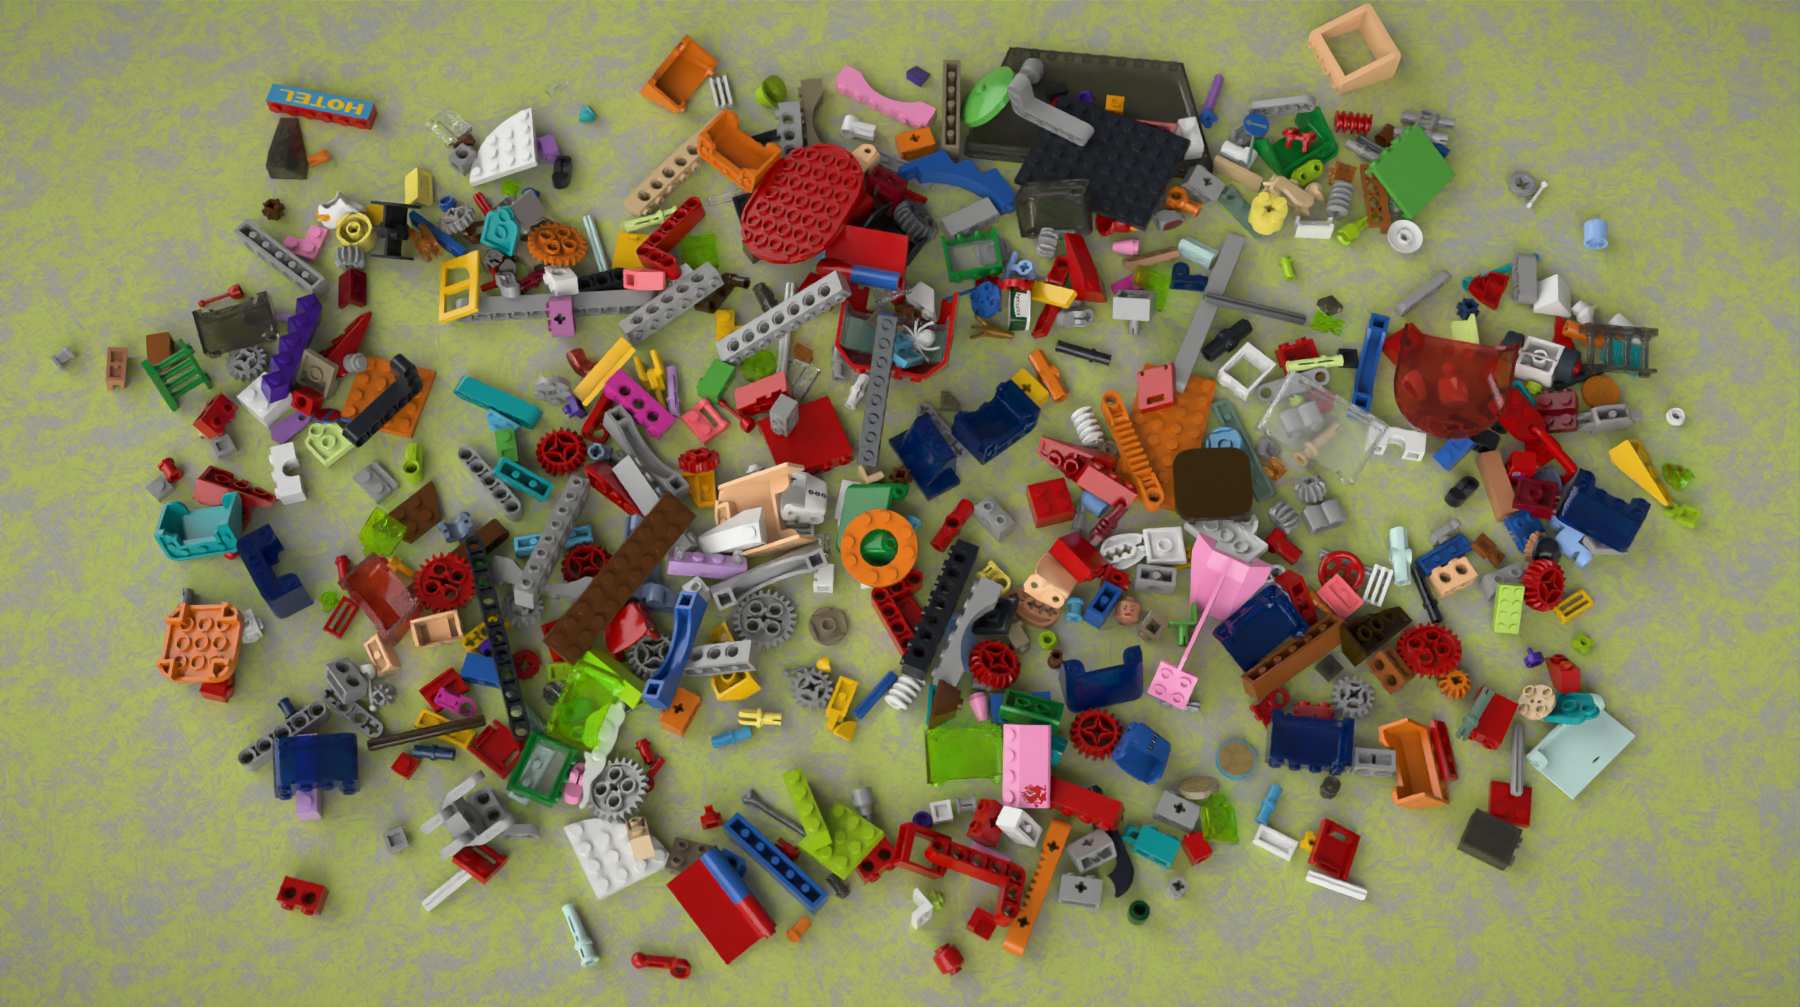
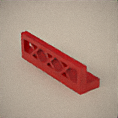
[581,384,639,445]

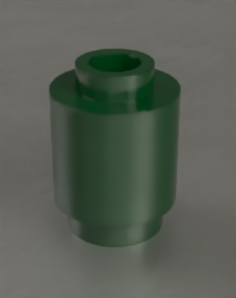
[1127,900,1150,926]

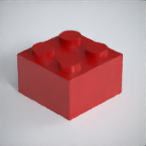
[1026,477,1075,529]

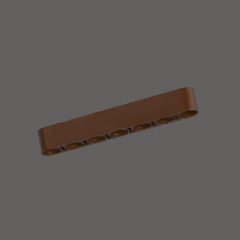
[392,519,510,618]

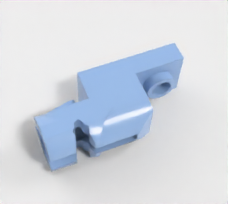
[1547,512,1594,569]

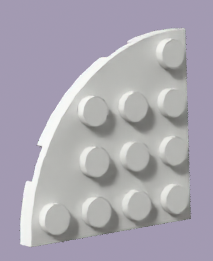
[470,108,538,187]
[563,818,669,901]

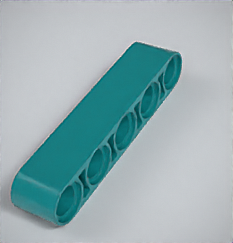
[453,375,543,429]

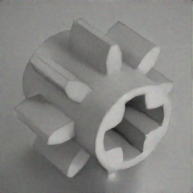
[371,680,398,707]

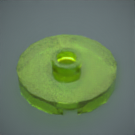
[740,350,778,383]

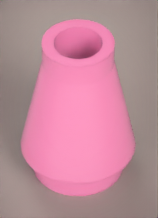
[1113,238,1139,256]
[968,692,990,723]

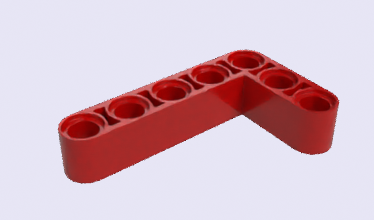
[636,197,706,280]
[871,569,923,657]
[925,837,1026,927]

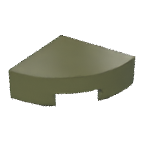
[940,391,959,412]

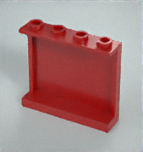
[758,396,853,480]

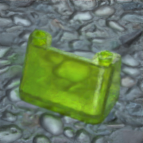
[543,659,625,754]
[923,725,1004,787]

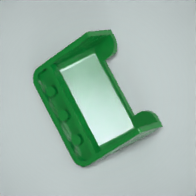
[1253,106,1338,179]
[836,483,910,565]

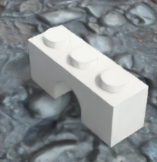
[1364,423,1427,462]
[269,442,307,505]

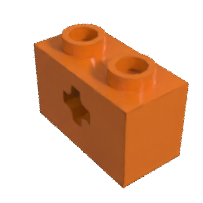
[895,127,936,161]
[659,687,702,737]

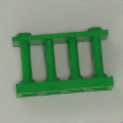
[141,338,212,412]

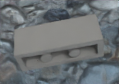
[940,197,999,241]

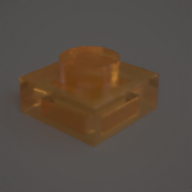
[793,342,813,365]
[1263,456,1287,482]

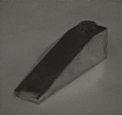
[266,118,309,180]

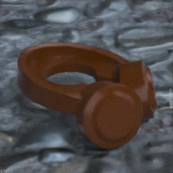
[462,221,485,244]

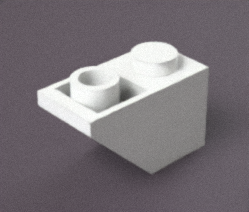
[906,281,937,323]

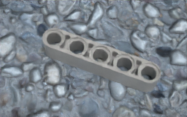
[458,446,524,522]
[238,701,331,772]

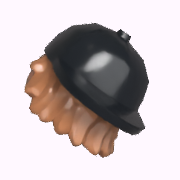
[1523,531,1562,564]

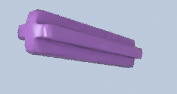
[1202,74,1224,111]

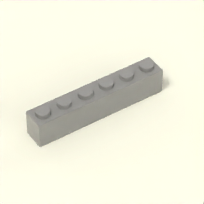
[612,455,700,552]

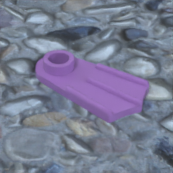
[269,411,312,444]

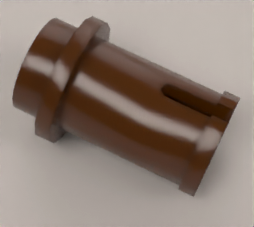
[452,133,476,149]
[1047,649,1063,669]

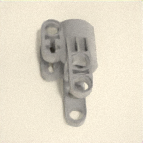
[419,770,517,861]

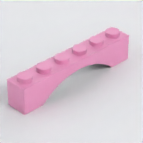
[835,65,937,130]

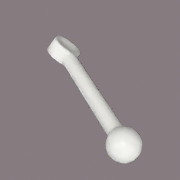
[1526,181,1548,208]

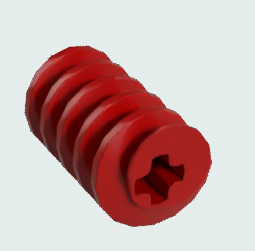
[1334,110,1373,136]

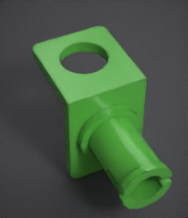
[1168,602,1197,647]

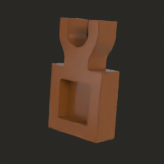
[1470,533,1506,568]

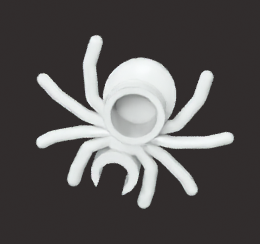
[902,318,940,362]

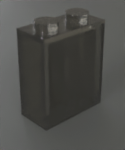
[1457,808,1523,871]

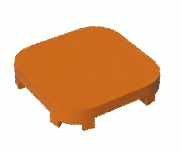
[156,602,245,683]

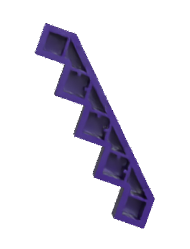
[261,293,323,404]

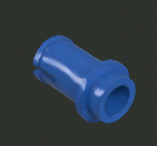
[1433,143,1451,159]

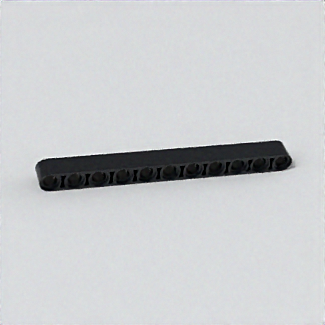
[465,535,530,744]

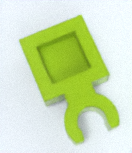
[1663,501,1702,529]

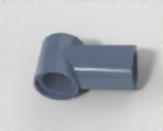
[588,443,613,463]

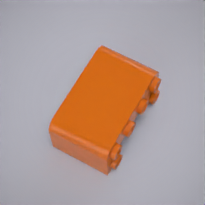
[697,108,782,193]

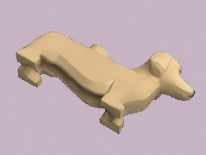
[1262,174,1327,217]

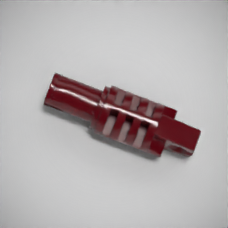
[1087,502,1128,548]

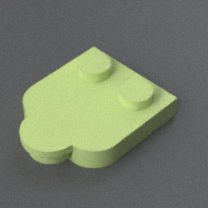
[305,422,354,469]

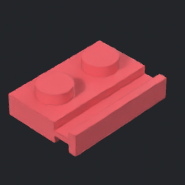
[1316,573,1364,620]

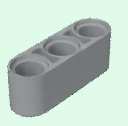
[1512,253,1537,305]

